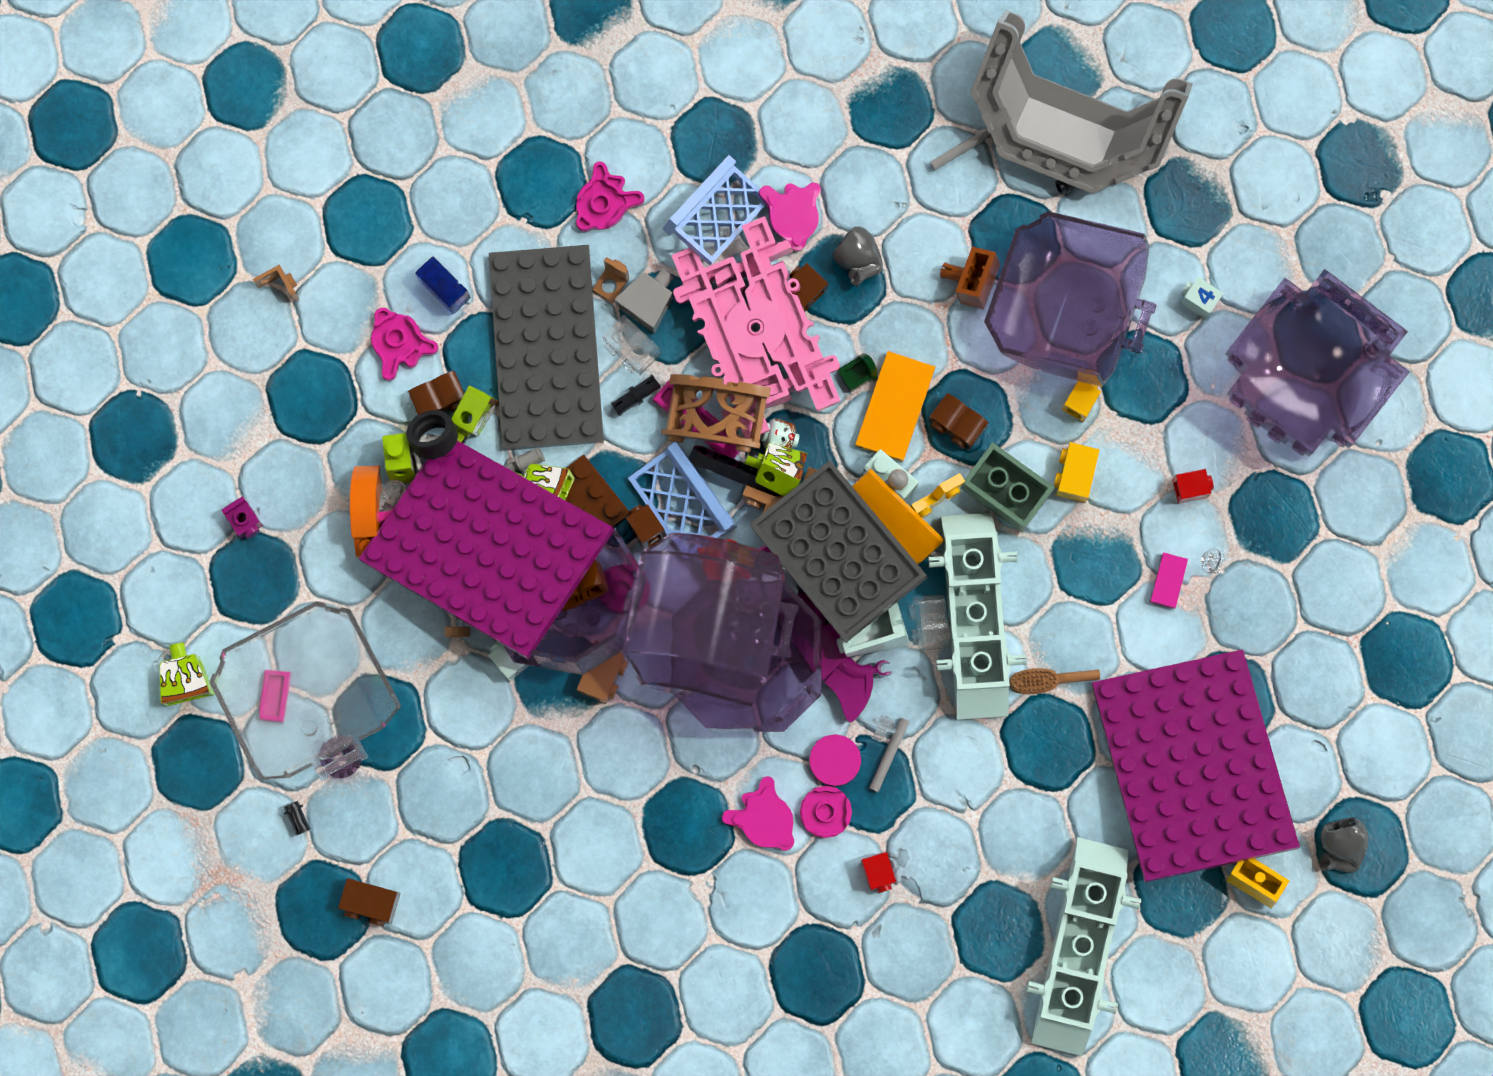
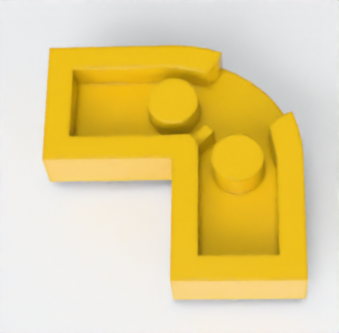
[910,473,965,518]

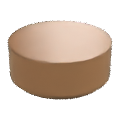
[444,627,470,638]

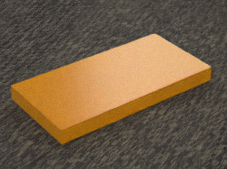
[855,351,935,462]
[852,468,944,564]

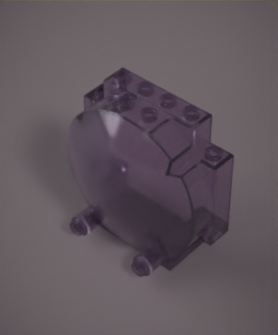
[1225,269,1410,456]

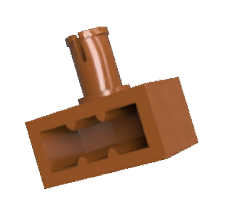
[940,247,1000,310]

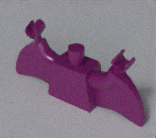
[767,592,892,723]

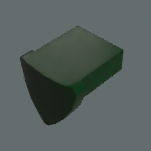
[837,353,878,393]

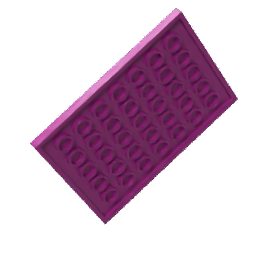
[359,440,614,659]
[1092,649,1300,883]

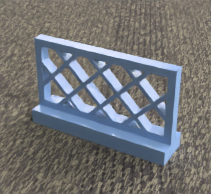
[662,155,766,266]
[628,441,737,561]

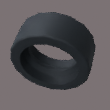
[406,410,458,459]

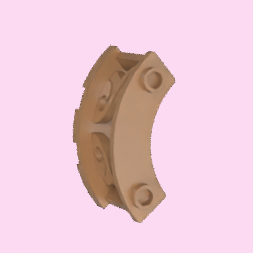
[661,374,771,453]

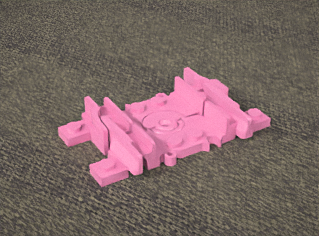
[671,216,841,439]

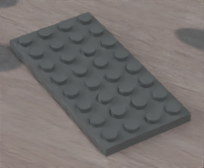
[489,245,604,451]

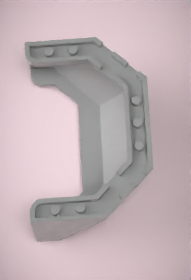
[971,10,1193,194]

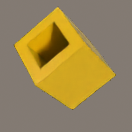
[1062,379,1101,423]

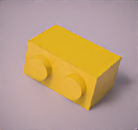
[1053,442,1100,503]
[1226,859,1290,909]

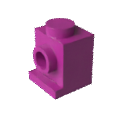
[221,496,264,539]

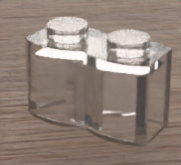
[908,595,950,651]

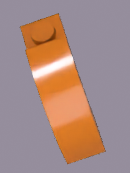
[350,465,382,557]

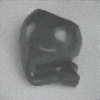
[832,226,883,287]
[1319,817,1369,873]

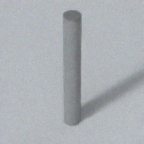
[929,128,991,171]
[869,718,909,793]

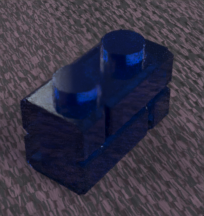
[415,256,471,315]

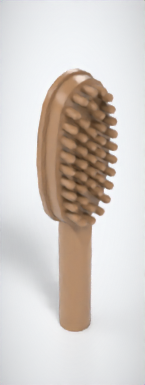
[1009,668,1100,694]

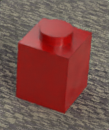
[1172,469,1214,504]
[861,852,896,894]

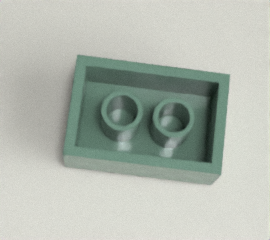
[960,442,1055,533]

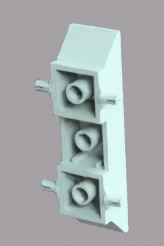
[928,513,1026,720]
[1027,837,1141,1056]

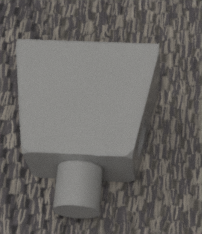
[615,269,674,333]

